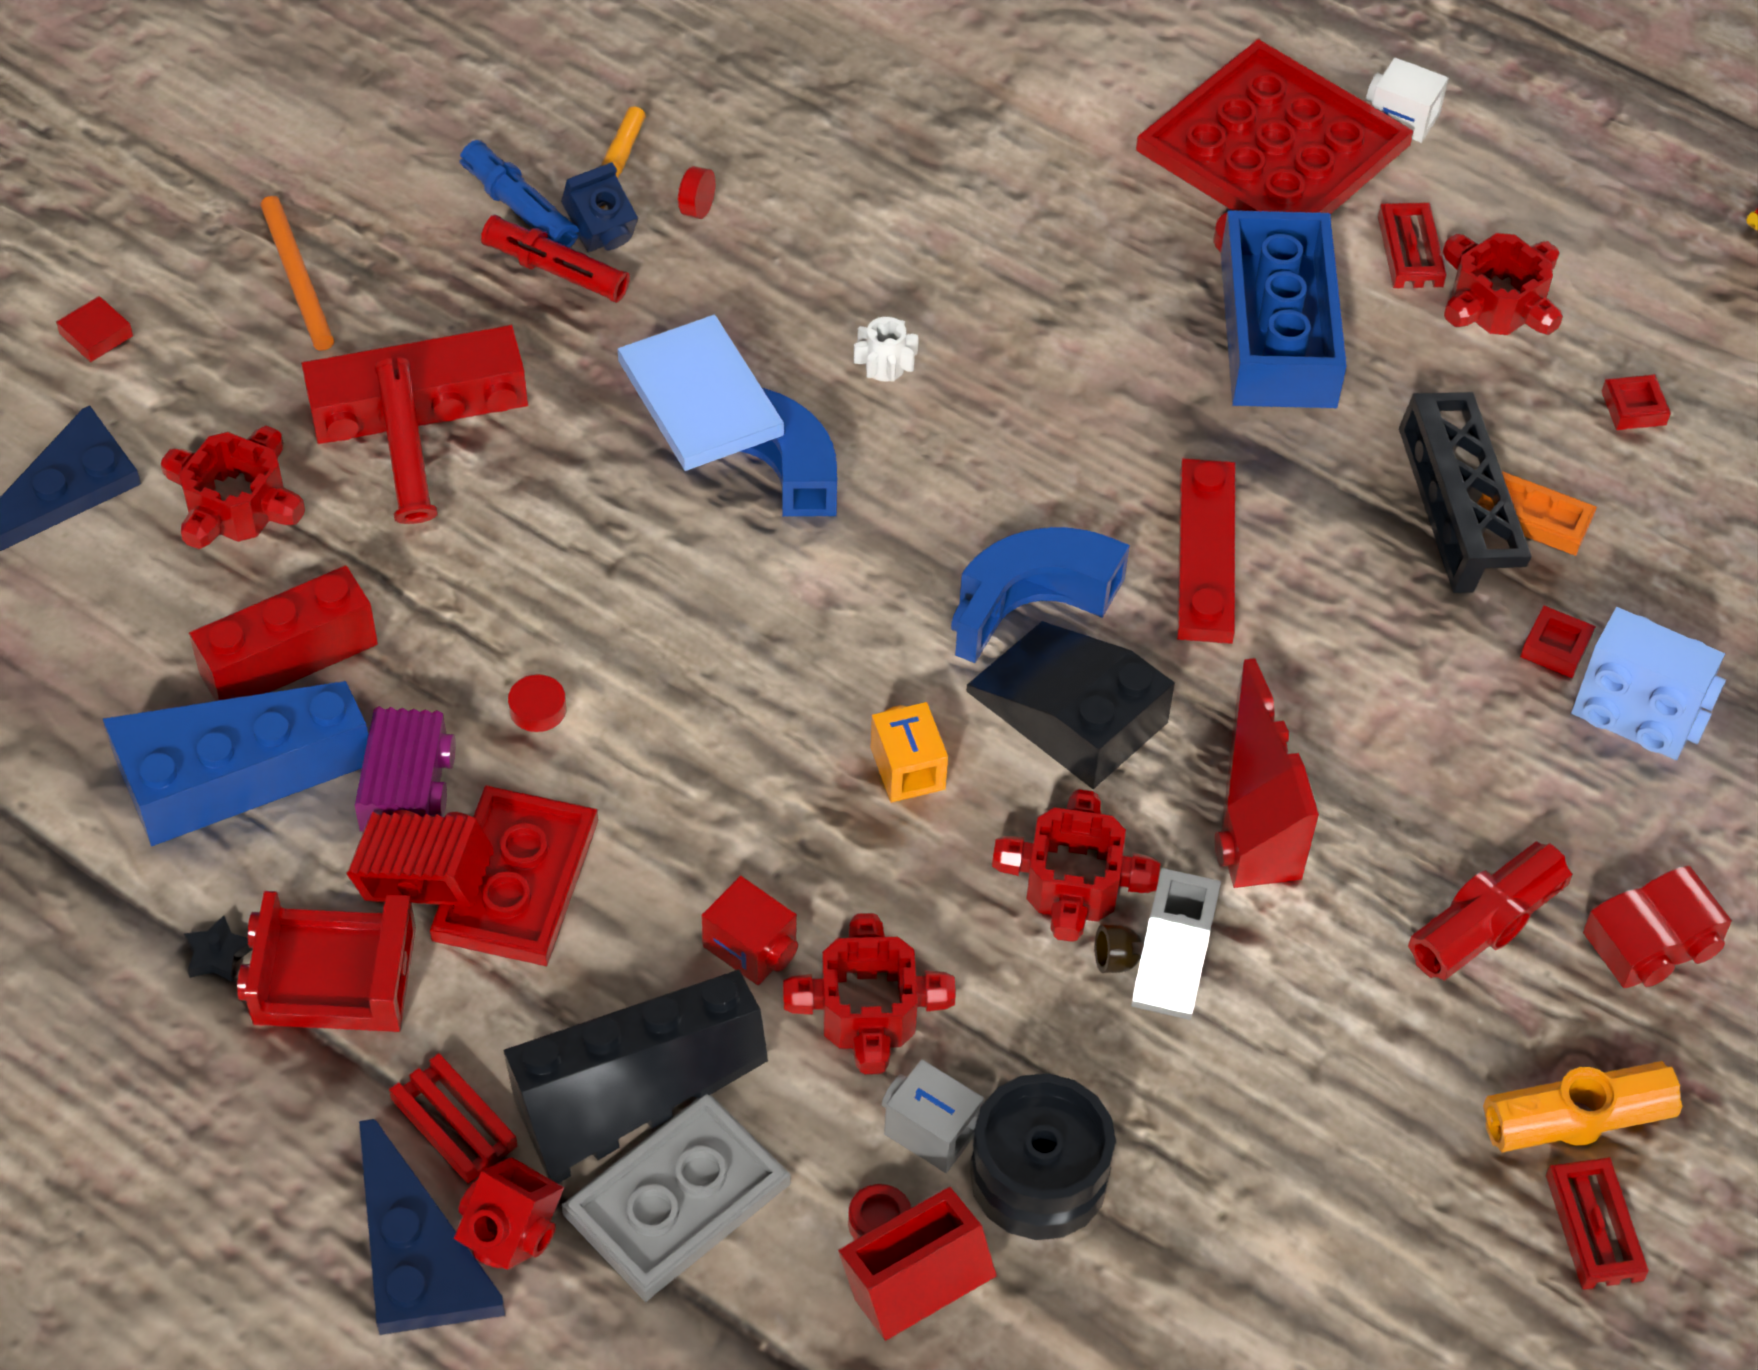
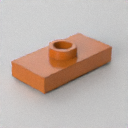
[1477,471,1597,556]

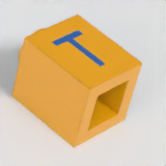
[870,702,948,803]

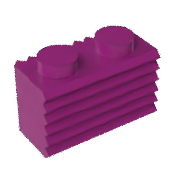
[355,706,456,832]

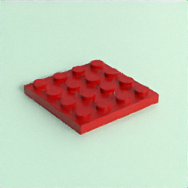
[1136,39,1414,215]

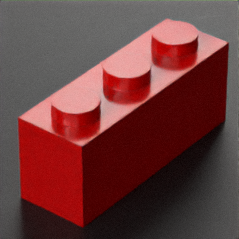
[189,565,378,701]

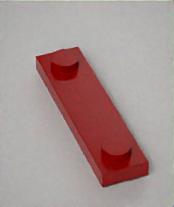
[1177,458,1235,644]

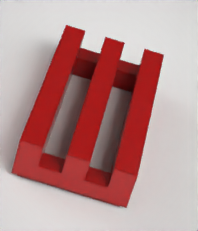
[1378,203,1446,289]
[389,1053,518,1184]
[1545,1157,1649,1290]

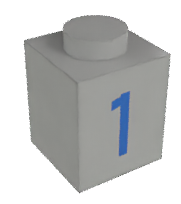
[882,1059,984,1173]

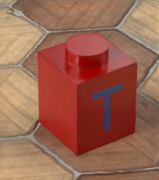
[701,875,798,986]

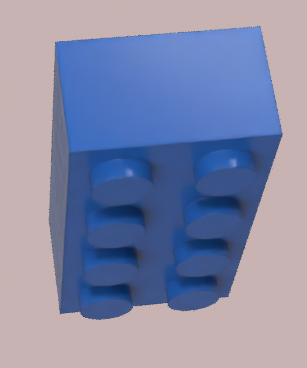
[1221,210,1347,408]

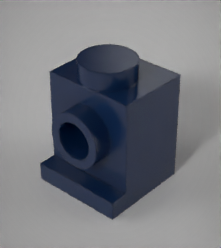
[561,162,638,253]

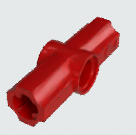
[1408,841,1573,981]

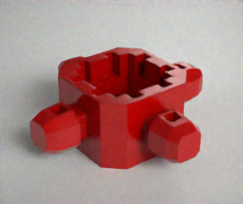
[1442,233,1563,335]
[161,425,305,549]
[992,789,1161,942]
[783,913,956,1075]

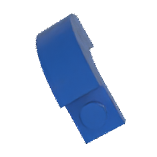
[739,388,837,517]
[951,527,1130,663]

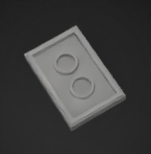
[562,1094,791,1302]

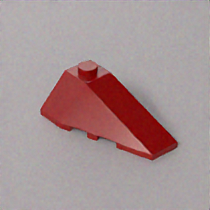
[1214,658,1319,888]

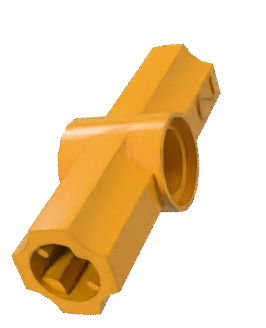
[1483,1061,1682,1153]

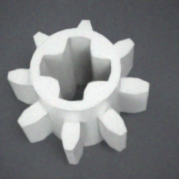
[853,317,918,382]

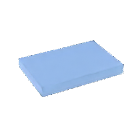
[617,315,784,471]

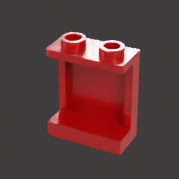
[237,891,416,1032]

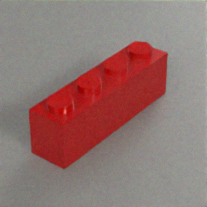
[301,325,528,445]

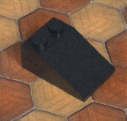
[966,621,1175,789]

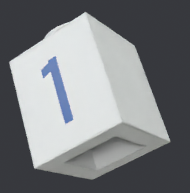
[1366,58,1449,143]

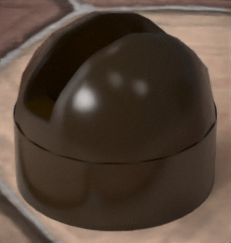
[1094,925,1142,973]

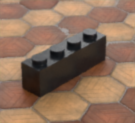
[503,969,768,1184]

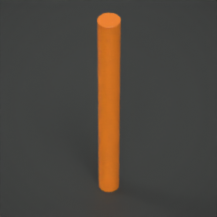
[260,196,334,351]

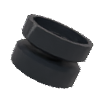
[970,1073,1116,1240]

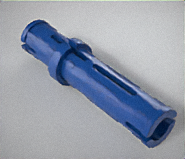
[459,140,579,248]

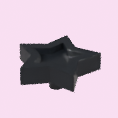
[184,916,253,982]

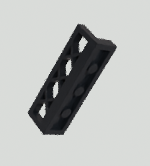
[1399,392,1532,593]

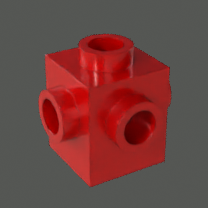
[454,1157,565,1270]

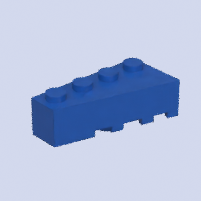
[103,681,369,847]

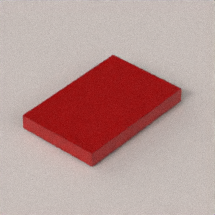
[430,785,599,967]

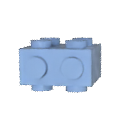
[1571,607,1726,761]

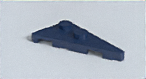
[0,405,141,551]
[359,1119,505,1335]

